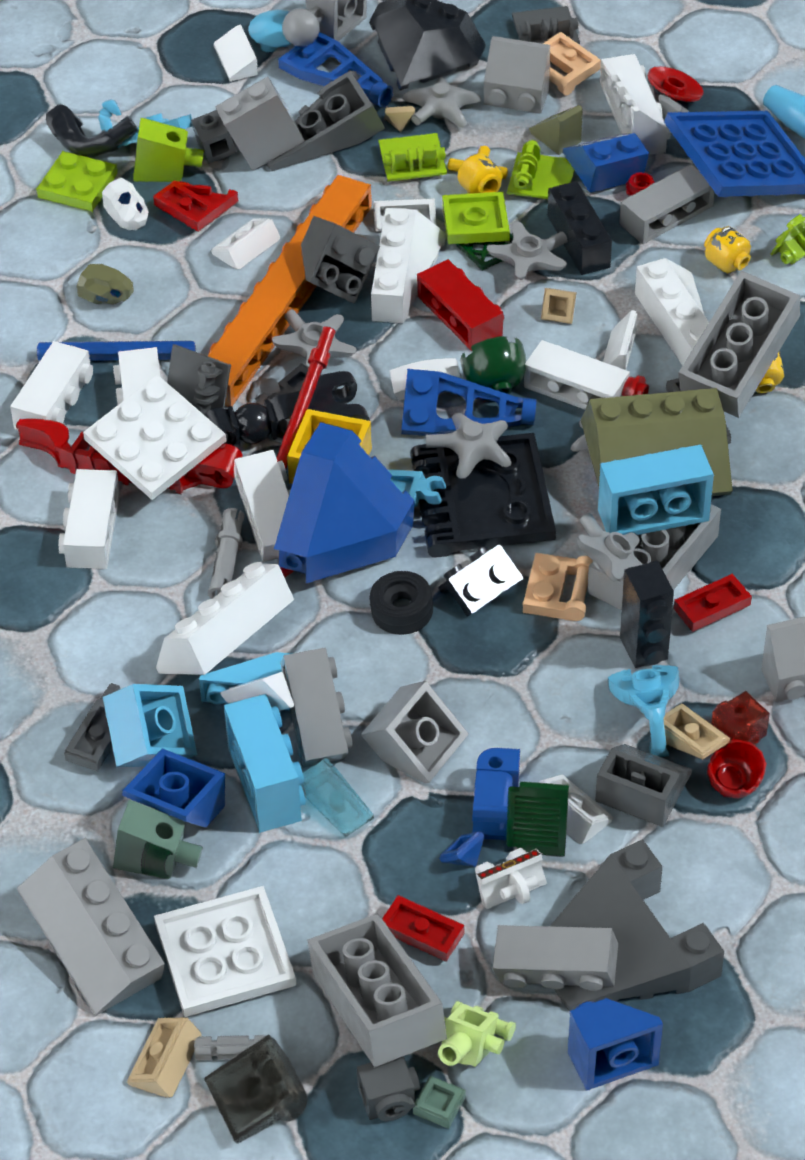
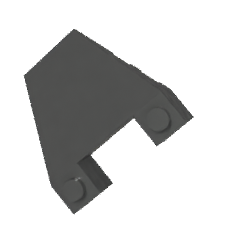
[550,839,724,1011]

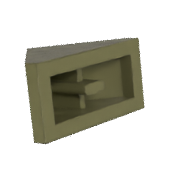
[529,105,583,155]

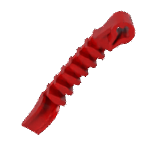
[16,419,243,494]

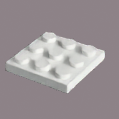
[83,375,226,500]
[154,886,296,1017]

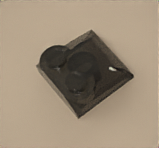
[204,1034,307,1144]

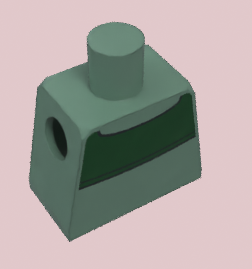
[113,800,203,879]

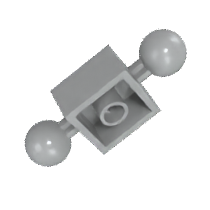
[282,0,367,47]

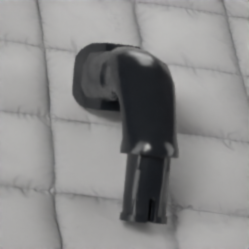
[46,104,139,158]

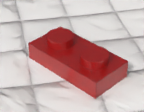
[673,573,752,632]
[382,895,465,962]

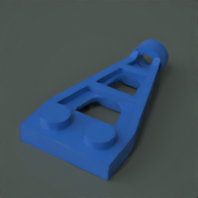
[278,32,393,108]
[401,369,536,436]

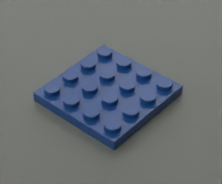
[664,111,805,198]

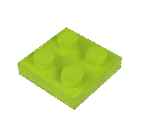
[37,151,118,212]
[442,192,510,244]

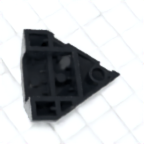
[369,0,486,91]

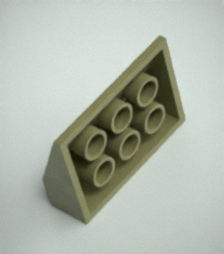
[581,388,733,496]

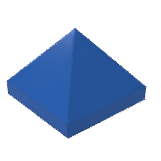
[439,832,484,867]

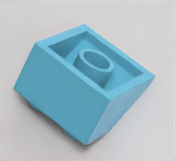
[103,684,197,767]

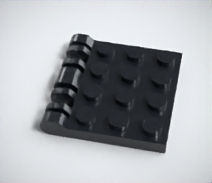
[410,433,556,557]

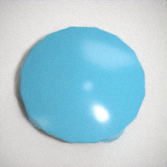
[248,10,293,52]

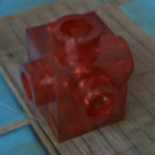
[711,691,770,747]

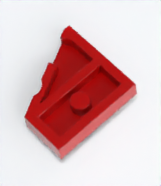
[153,180,239,232]

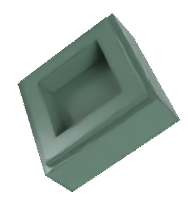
[413,1075,466,1129]

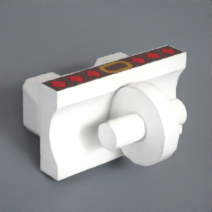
[475,848,547,909]

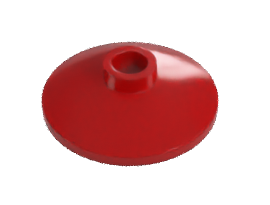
[647,66,703,102]

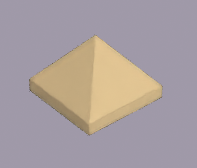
[384,106,415,133]
[541,288,577,324]

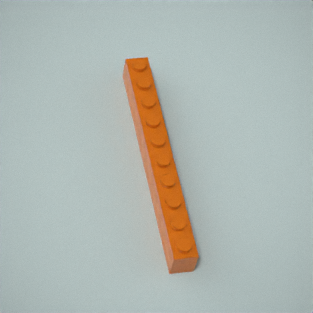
[208,175,372,407]

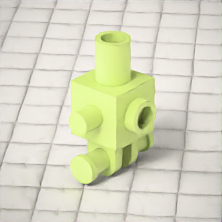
[438,1001,516,1067]

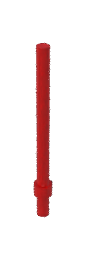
[276,326,336,469]

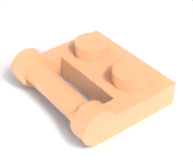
[543,32,601,96]
[523,552,593,621]

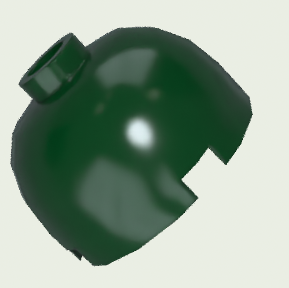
[460,336,527,394]

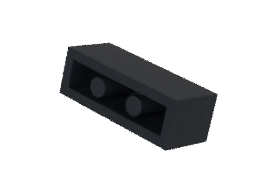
[547,181,612,275]
[620,560,674,668]

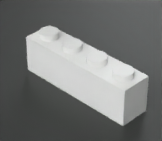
[600,54,671,155]
[371,208,447,323]
[635,258,709,366]
[156,562,294,675]

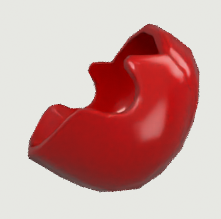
[707,739,767,798]

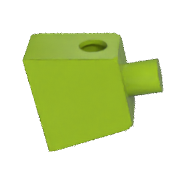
[133,118,204,182]

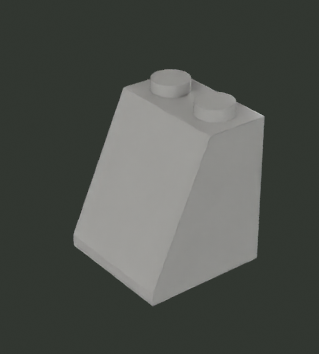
[215,77,305,171]

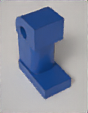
[472,748,520,840]

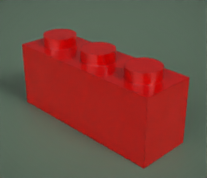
[417,259,504,351]

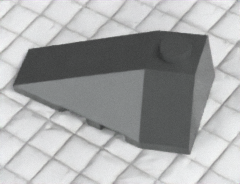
[267,71,385,171]

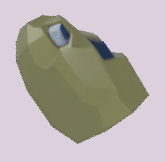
[77,264,134,305]

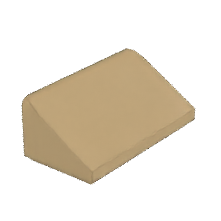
[127,1017,202,1097]

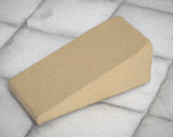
[663,703,730,760]

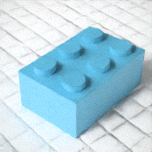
[598,445,714,535]
[224,694,306,833]

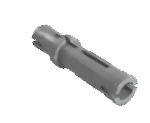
[208,508,244,599]

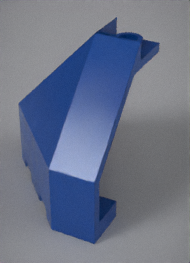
[274,422,414,583]

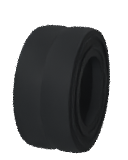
[369,571,433,635]

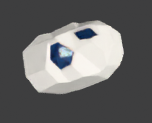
[102,178,149,230]

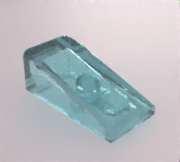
[301,758,374,838]

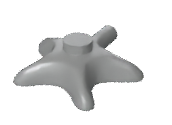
[403,77,481,127]
[487,221,567,280]
[272,309,357,368]
[426,412,511,478]
[577,513,642,582]

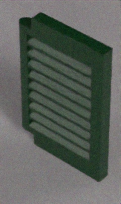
[506,781,569,856]

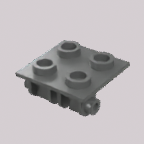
[512,6,580,44]
[167,344,231,415]

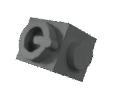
[191,110,236,164]
[357,1056,420,1121]

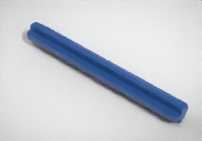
[37,340,196,361]

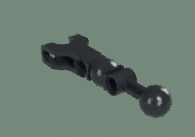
[205,371,370,448]

